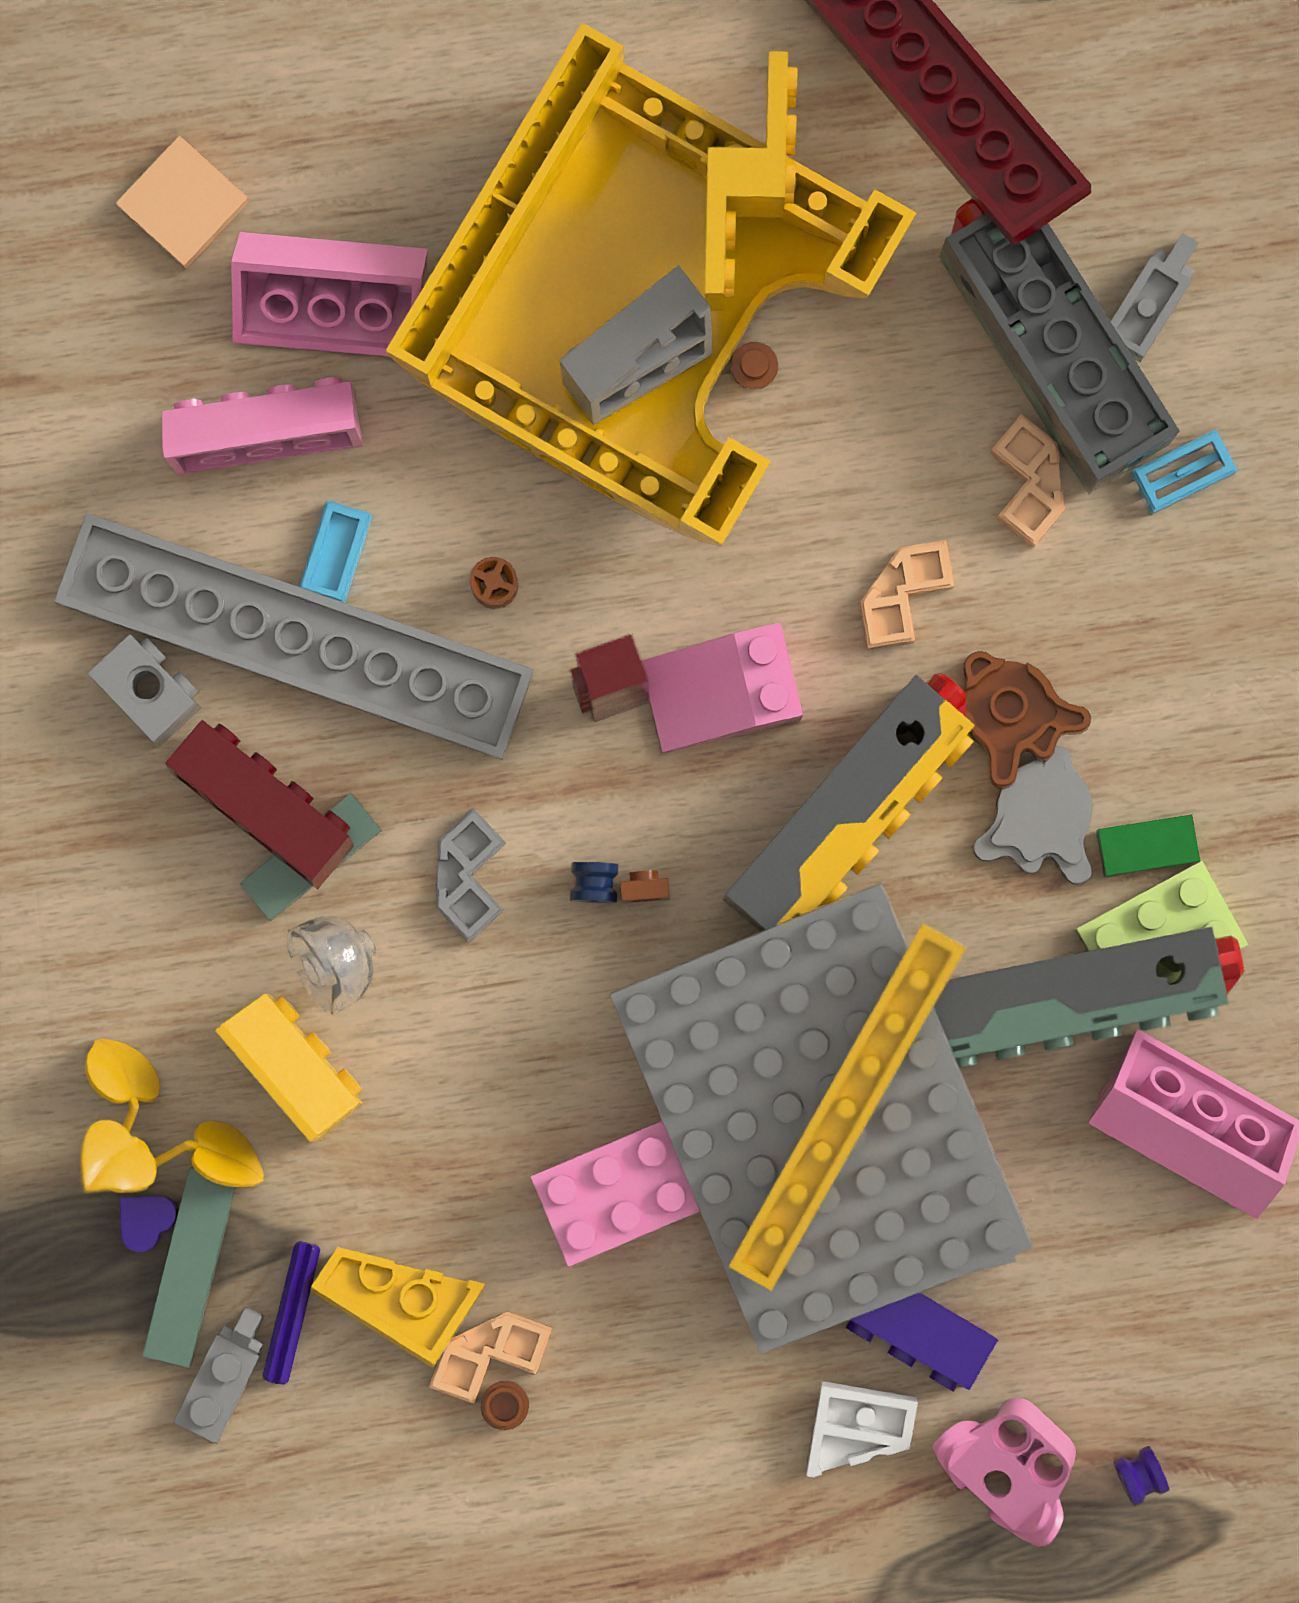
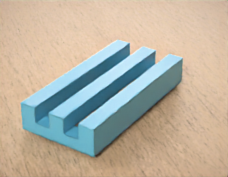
[1130,429,1238,515]

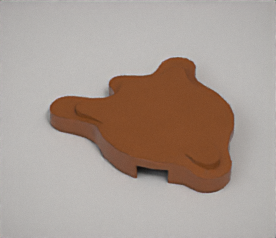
[963,651,1091,789]

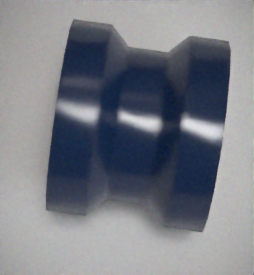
[570,862,618,903]

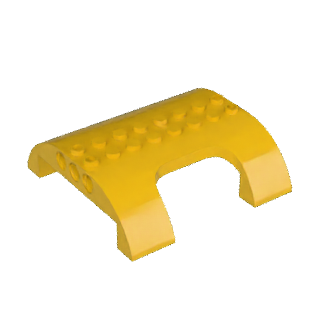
[386,22,916,546]

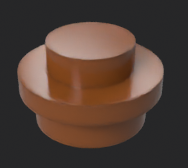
[731,342,778,390]
[481,1381,529,1430]

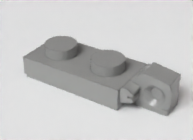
[1111,233,1198,362]
[173,1307,265,1444]

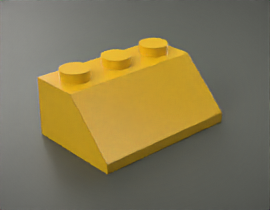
[215,993,363,1142]

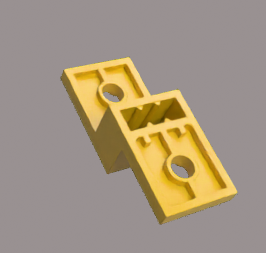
[705,51,797,311]

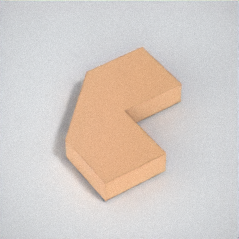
[990,414,1065,548]
[859,540,954,650]
[429,1311,553,1404]

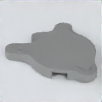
[973,745,1093,884]

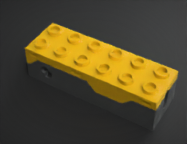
[723,673,975,931]

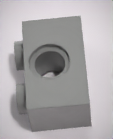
[88,634,201,747]

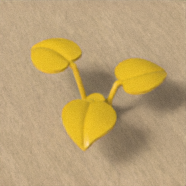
[80,1039,264,1193]

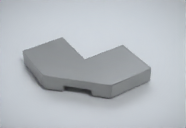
[436,808,506,943]

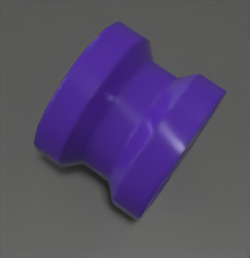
[1113,1445,1170,1506]

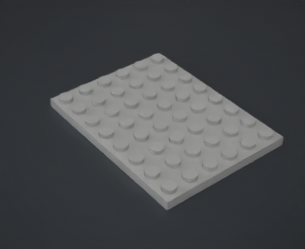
[610,882,1033,1354]

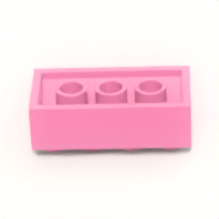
[231,232,428,357]
[162,377,363,475]
[1088,1029,1299,1219]

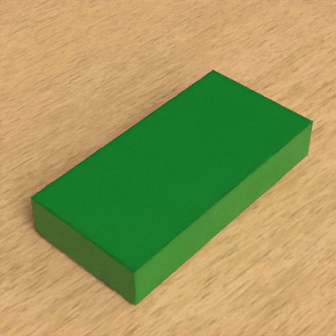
[1096,814,1200,877]

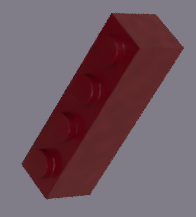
[570,634,648,722]
[165,720,354,890]

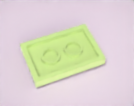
[1075,861,1249,984]

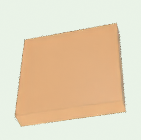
[115,135,250,269]

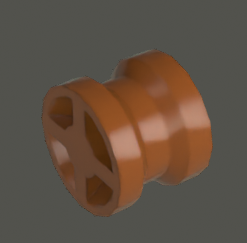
[470,557,519,609]

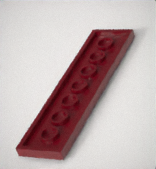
[805,0,1091,247]

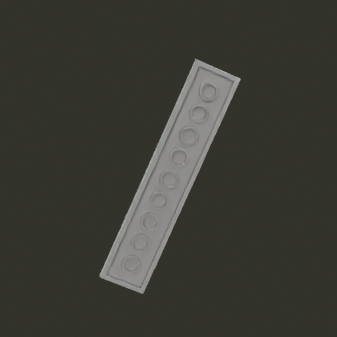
[54,513,534,760]

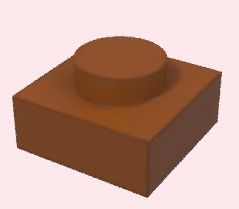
[620,870,670,903]

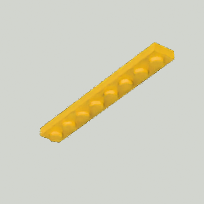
[728,922,966,1291]

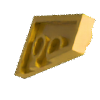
[311,1247,485,1368]

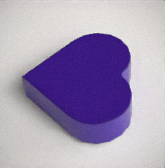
[120,1195,178,1253]

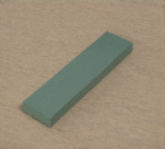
[142,1167,236,1368]

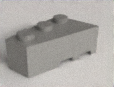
[559,265,713,425]

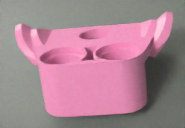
[932,1398,1076,1547]

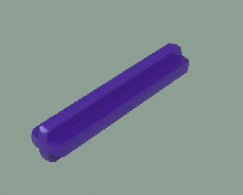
[262,1241,320,1385]

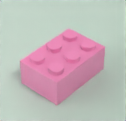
[531,1121,700,1267]

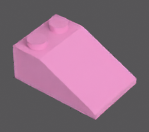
[642,622,803,754]

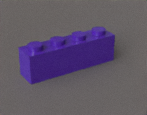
[845,1292,999,1392]

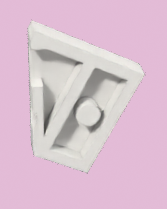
[806,1381,918,1477]

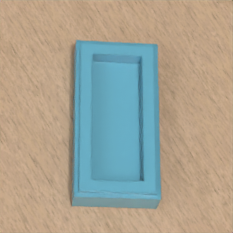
[299,500,373,603]

